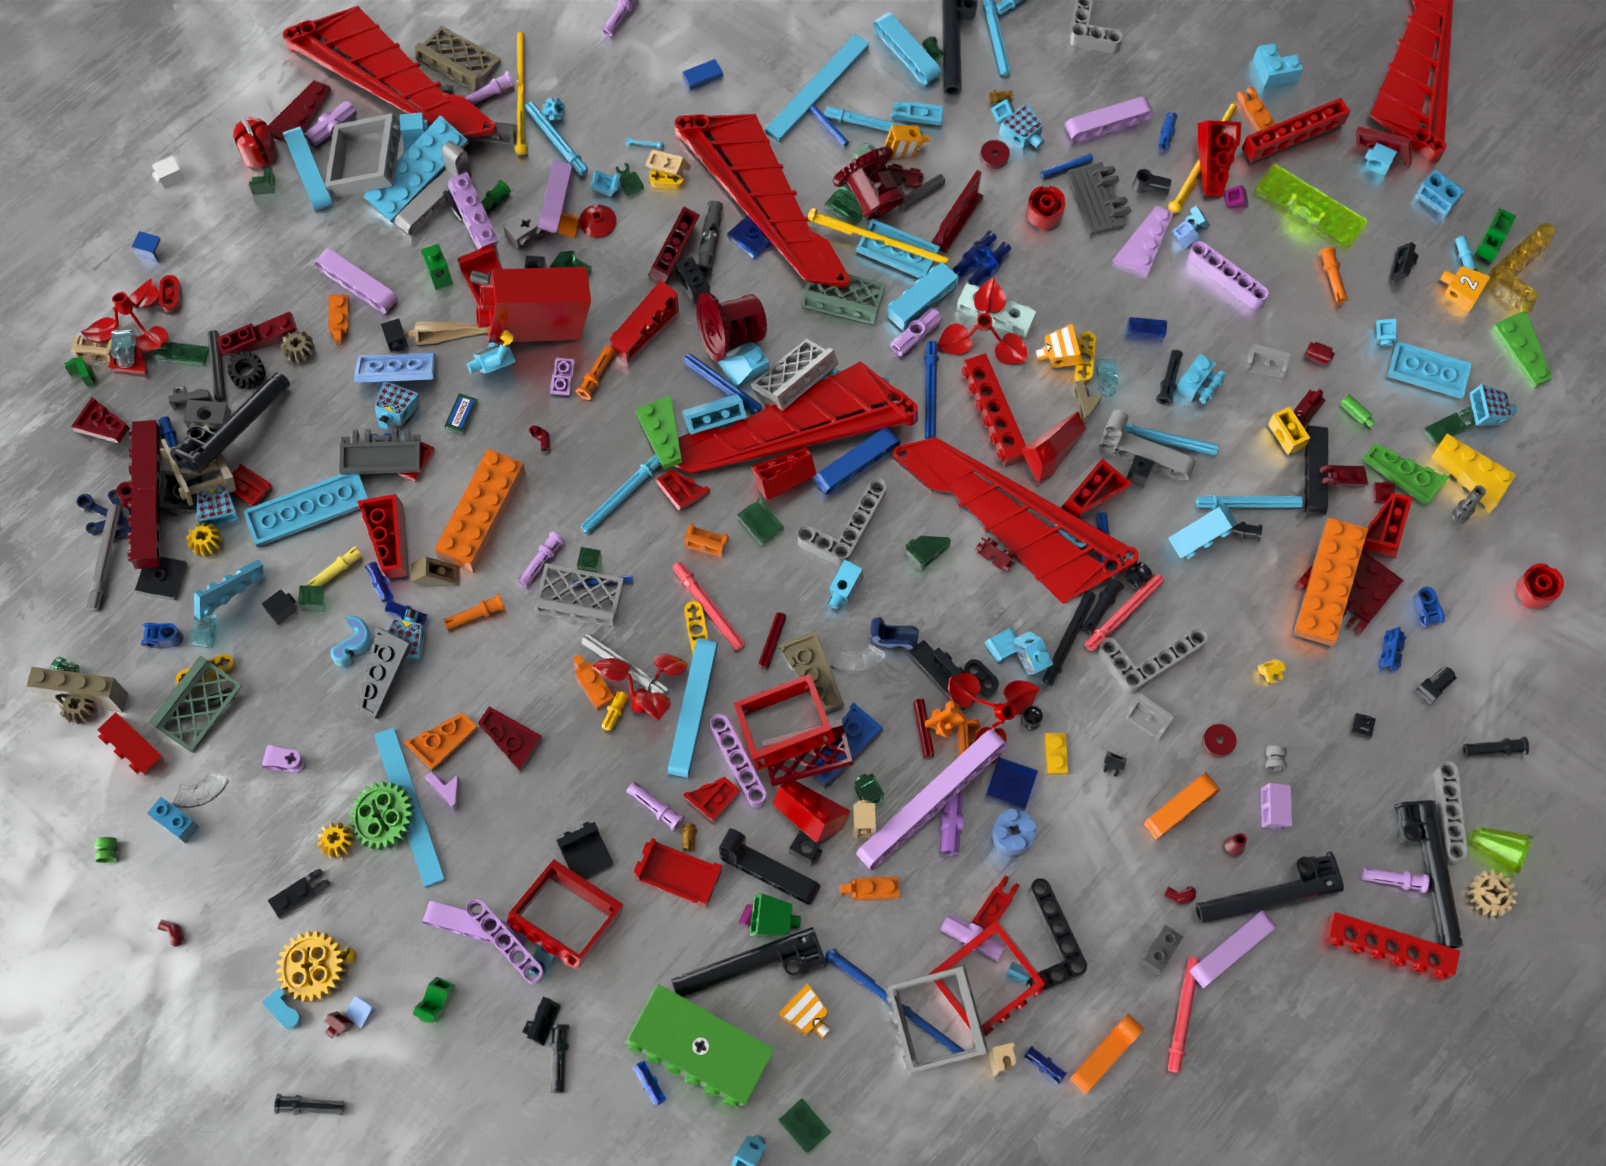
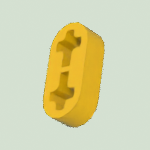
[649,170,684,189]

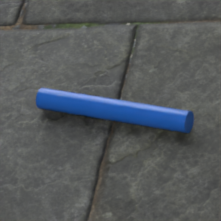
[809,105,849,147]
[1040,153,1093,178]
[572,575,633,588]

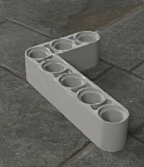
[1069,0,1123,54]
[395,141,472,235]
[1099,410,1196,481]
[797,478,887,567]
[1098,628,1208,694]

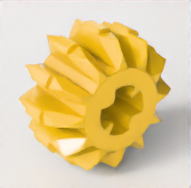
[186,522,222,557]
[317,822,354,858]

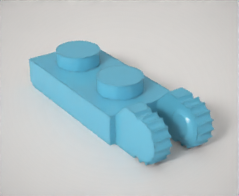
[891,102,944,126]

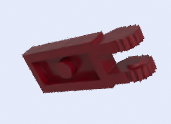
[1320,465,1369,487]

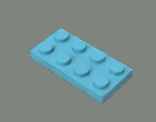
[856,219,940,278]
[1387,341,1472,399]

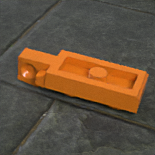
[328,294,349,345]
[573,654,614,709]
[840,876,900,901]

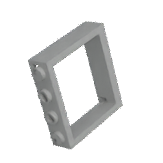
[325,113,401,197]
[886,965,989,1073]

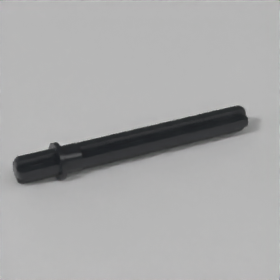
[1042,591,1096,686]

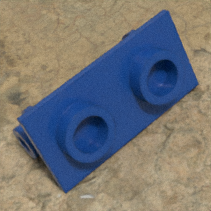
[1379,627,1406,671]

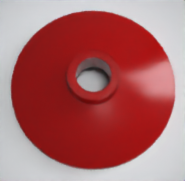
[579,204,617,238]

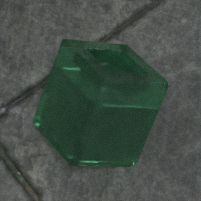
[249,167,275,195]
[298,585,326,612]

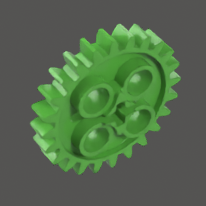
[348,781,416,850]

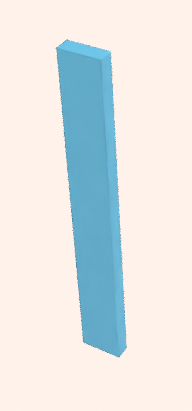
[765,34,869,142]
[374,727,445,888]

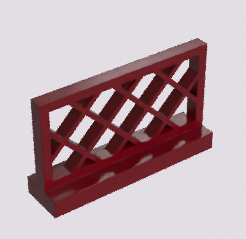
[931,170,984,254]
[762,719,853,787]

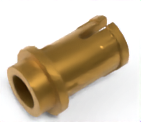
[989,90,1013,104]
[681,824,698,852]

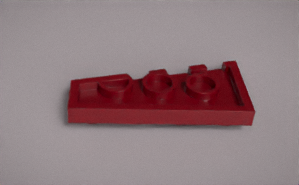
[268,80,331,143]

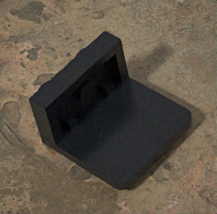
[556,822,613,879]

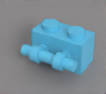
[1175,354,1226,403]

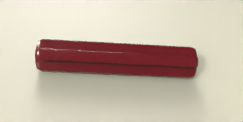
[758,612,786,669]
[913,699,935,758]

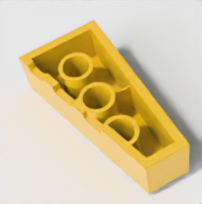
[1431,434,1516,513]

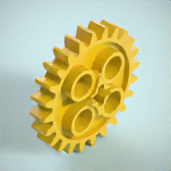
[276,931,346,1002]

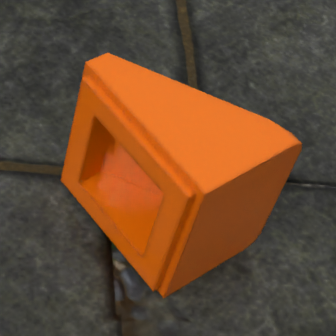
[558,212,580,238]

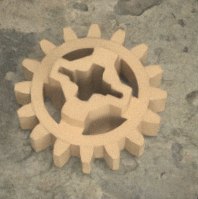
[1468,870,1517,917]

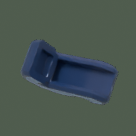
[869,617,919,650]

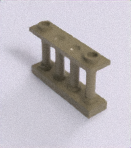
[160,425,236,506]

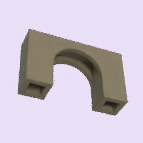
[26,667,128,713]

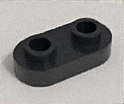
[964,659,999,695]

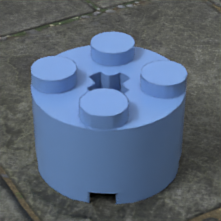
[992,809,1036,856]

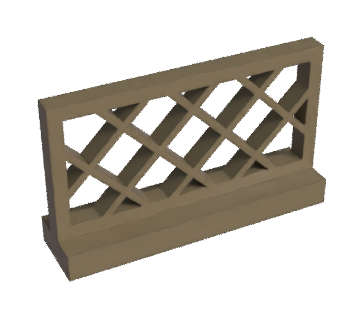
[415,26,501,92]

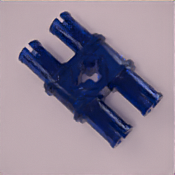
[953,230,1012,286]

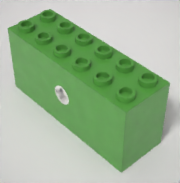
[624,984,774,1108]

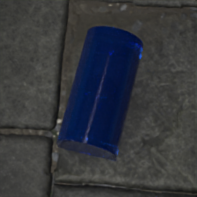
[1126,317,1167,338]

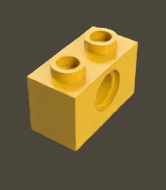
[1268,407,1310,456]

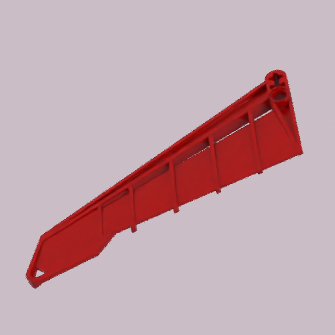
[1370,0,1453,163]
[283,6,497,139]
[674,114,850,288]
[655,361,918,474]
[893,437,1139,604]

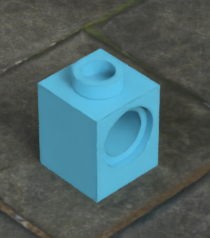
[1365,143,1397,175]

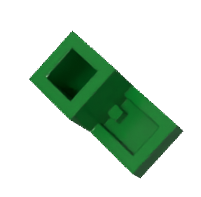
[412,976,456,1024]

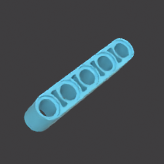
[873,12,941,85]
[282,126,333,211]

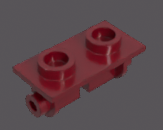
[887,163,924,188]
[1293,388,1326,428]
[975,537,1016,572]

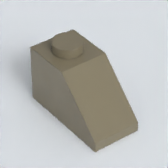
[411,556,459,587]

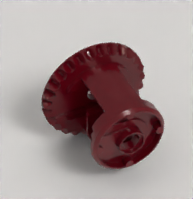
[832,146,906,220]
[696,293,767,362]

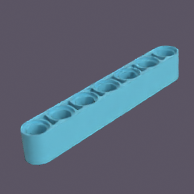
[667,638,718,778]

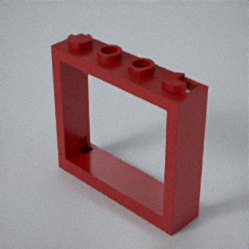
[733,674,836,771]
[507,859,624,970]
[929,920,1046,1036]

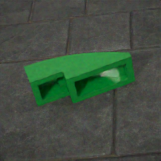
[1475,208,1516,262]

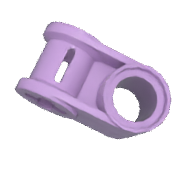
[262,745,305,773]

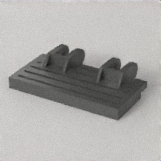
[1067,162,1132,236]
[339,428,421,475]

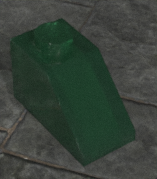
[905,536,951,572]

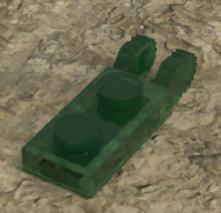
[151,342,209,367]
[1423,407,1476,446]

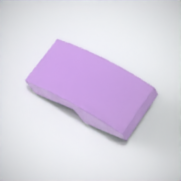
[550,357,575,396]

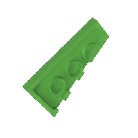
[1492,310,1553,388]
[635,395,682,470]
[1362,443,1450,506]

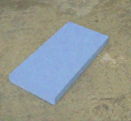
[354,352,436,383]

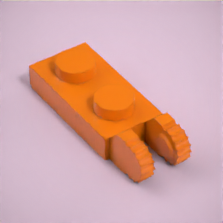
[1237,87,1276,132]

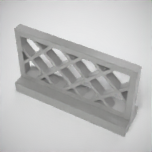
[751,338,839,410]
[533,563,624,627]

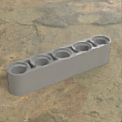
[1434,761,1468,865]

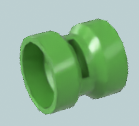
[95,837,117,863]

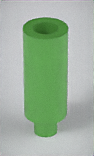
[1340,394,1376,428]

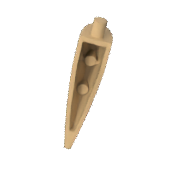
[405,321,487,345]

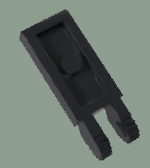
[268,869,330,919]

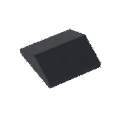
[159,470,202,514]

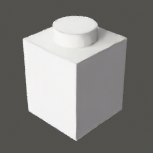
[152,156,185,189]

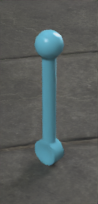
[626,138,664,149]

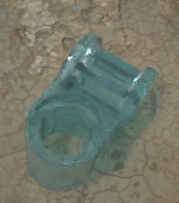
[111,329,136,368]
[1096,359,1118,396]
[188,613,218,648]

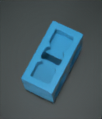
[1417,170,1465,215]
[147,797,199,844]

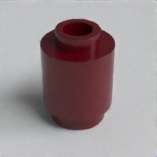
[1304,341,1335,366]

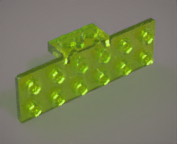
[1254,164,1368,248]

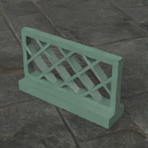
[801,274,886,325]
[149,656,243,752]

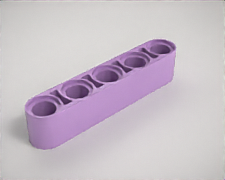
[1065,97,1154,142]
[537,159,572,233]
[1188,241,1269,309]
[314,248,398,313]
[710,714,766,809]
[466,899,545,985]
[422,901,527,947]
[1189,910,1277,988]

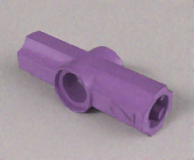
[941,791,963,855]

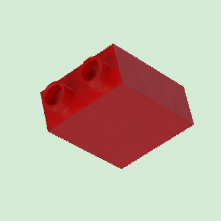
[476,267,591,343]

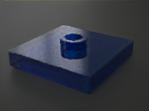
[727,215,780,259]
[986,757,1038,810]

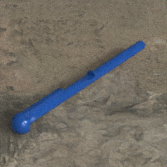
[825,948,965,1053]

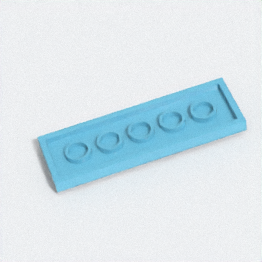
[364,115,468,223]
[243,474,368,547]

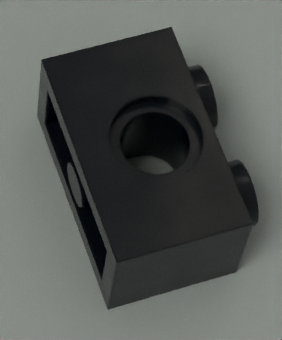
[675,256,710,304]

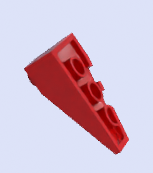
[1197,120,1241,196]
[1021,412,1086,483]

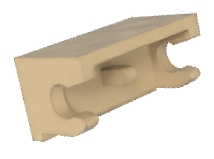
[645,150,691,179]
[70,335,115,363]
[988,1042,1016,1078]

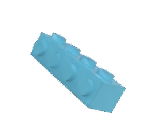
[887,262,959,331]

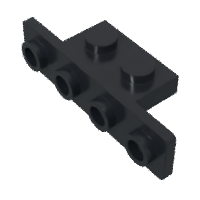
[909,640,977,711]

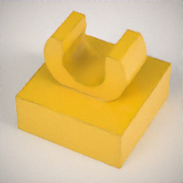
[1257,659,1286,684]

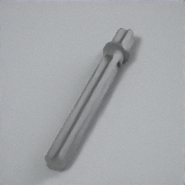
[87,504,121,610]
[582,634,669,696]

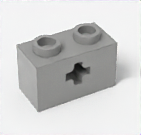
[503,205,546,249]

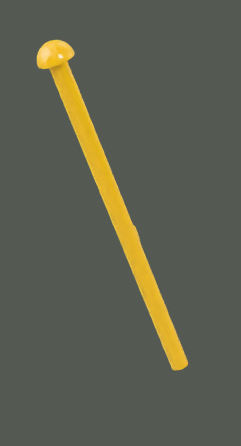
[514,32,529,156]
[1168,104,1237,214]
[808,208,949,265]

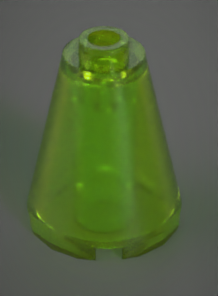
[1470,827,1533,875]

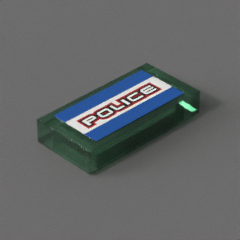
[444,393,478,435]

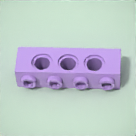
[448,172,499,250]

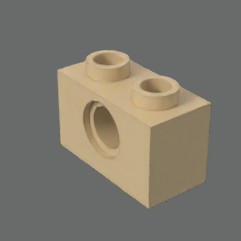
[852,800,876,839]

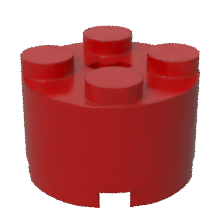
[1026,186,1065,231]
[1516,563,1564,609]

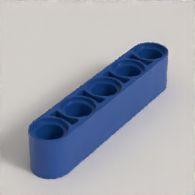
[814,427,901,495]

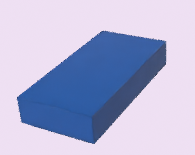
[683,59,723,89]

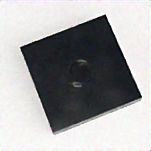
[135,556,187,600]

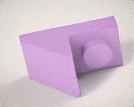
[425,772,460,811]

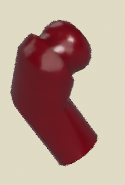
[529,425,550,452]
[158,920,184,947]

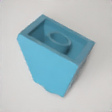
[718,342,769,388]

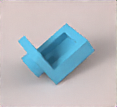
[590,170,621,197]
[1376,319,1397,346]

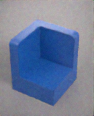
[131,231,161,262]

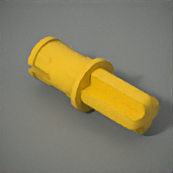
[601,691,629,731]

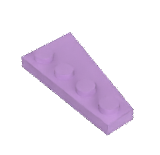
[1113,206,1174,275]

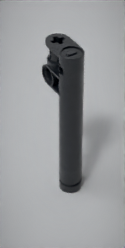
[942,0,978,96]
[170,372,290,473]
[1393,800,1463,949]
[1195,851,1344,924]
[671,927,827,997]

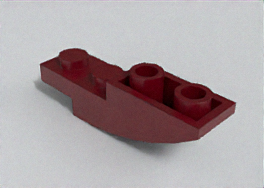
[217,311,297,356]

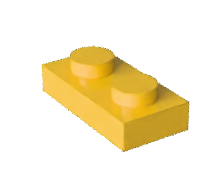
[1044,733,1068,775]

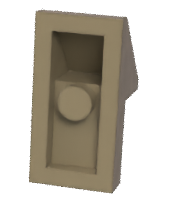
[1073,380,1103,424]

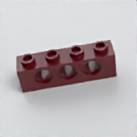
[647,206,700,283]

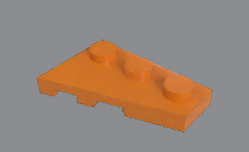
[403,713,478,771]

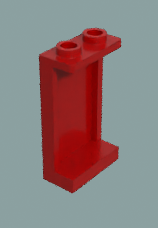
[457,244,503,305]
[633,838,723,908]

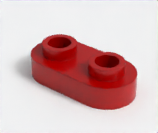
[159,275,181,312]

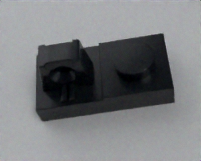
[1390,242,1419,282]
[522,996,561,1046]

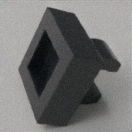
[1350,713,1376,740]
[1103,751,1127,777]

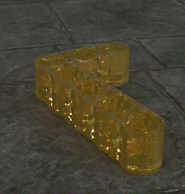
[1486,223,1555,313]

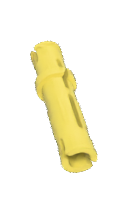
[306,546,363,593]

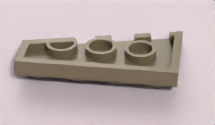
[778,631,845,713]

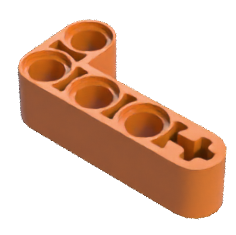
[1143,772,1220,840]
[1070,1013,1145,1094]

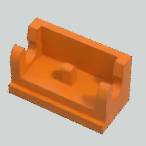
[684,523,729,557]
[957,719,980,756]

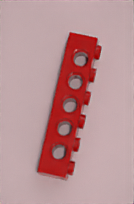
[1242,98,1351,163]
[961,353,1026,467]
[1324,912,1460,980]

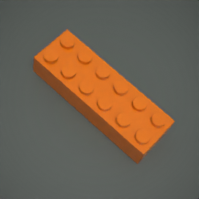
[434,449,526,573]
[1293,517,1368,646]

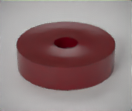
[980,140,1010,169]
[1202,724,1237,758]

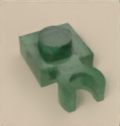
[616,163,644,196]

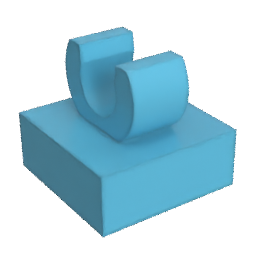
[1185,206,1210,230]

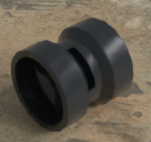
[1124,562,1153,589]
[1020,706,1043,731]

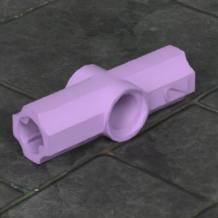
[304,101,357,147]
[890,308,942,356]
[940,913,1006,961]

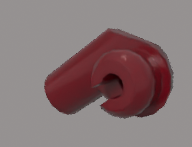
[1164,886,1196,905]

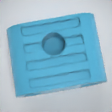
[985,628,1018,664]

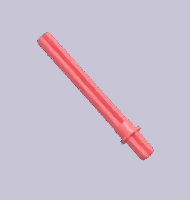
[673,561,745,650]
[1084,574,1164,651]
[1168,957,1200,1073]

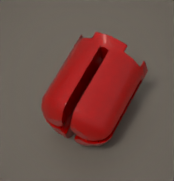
[233,117,278,170]

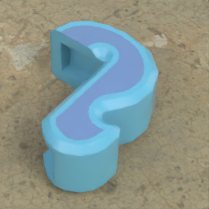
[330,615,372,667]

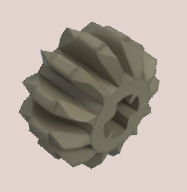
[281,330,315,364]
[58,694,96,725]

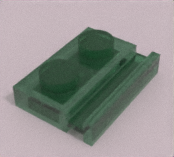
[825,186,864,226]
[737,499,784,546]
[778,1098,831,1154]

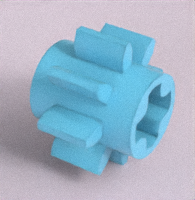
[543,98,566,121]

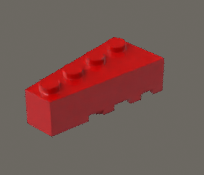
[609,280,679,362]
[357,494,408,579]

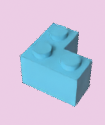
[1253,43,1303,89]
[400,113,428,153]

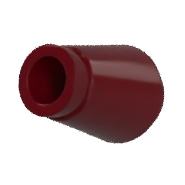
[1225,833,1247,855]

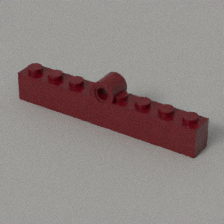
[116,420,161,569]

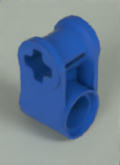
[1413,587,1445,628]
[140,623,183,648]

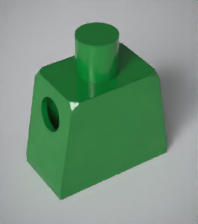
[421,244,453,290]
[749,894,801,936]

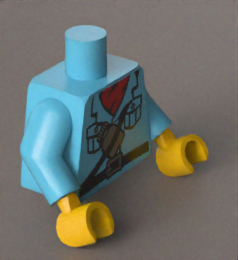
[466,330,516,374]

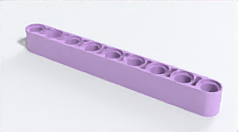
[856,729,1007,870]

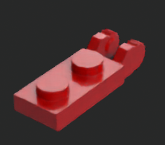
[971,875,1020,930]

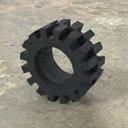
[227,351,266,390]

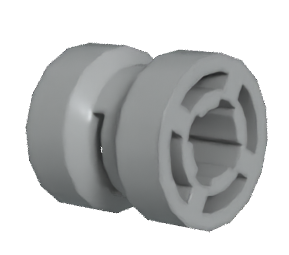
[1266,746,1287,772]

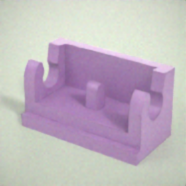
[1261,783,1292,830]

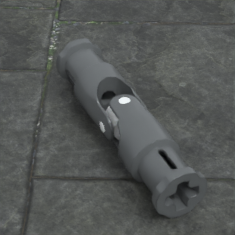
[697,200,723,274]

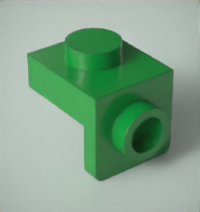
[64,357,95,387]

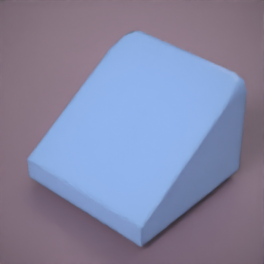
[1172,220,1200,248]
[344,996,375,1028]

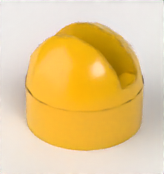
[340,947,357,966]

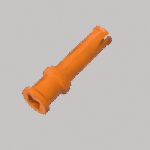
[1319,247,1348,304]
[576,345,615,400]
[443,593,506,631]

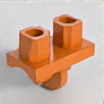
[925,701,966,737]

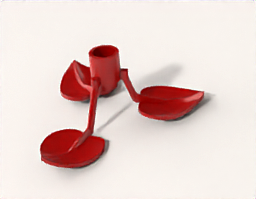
[81,278,168,351]
[937,278,1027,365]
[592,654,688,721]
[948,673,1040,764]

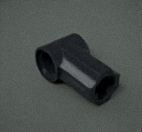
[1132,169,1172,195]
[1415,666,1457,705]

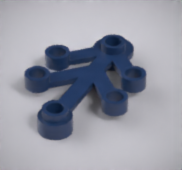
[76,490,131,542]

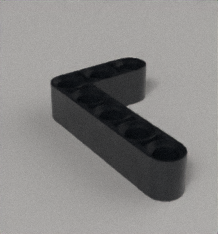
[719,828,821,905]
[1027,878,1087,996]

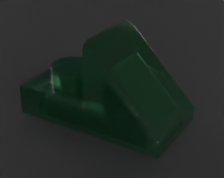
[550,250,592,276]

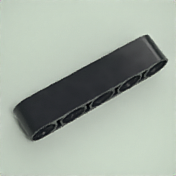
[1304,425,1328,515]

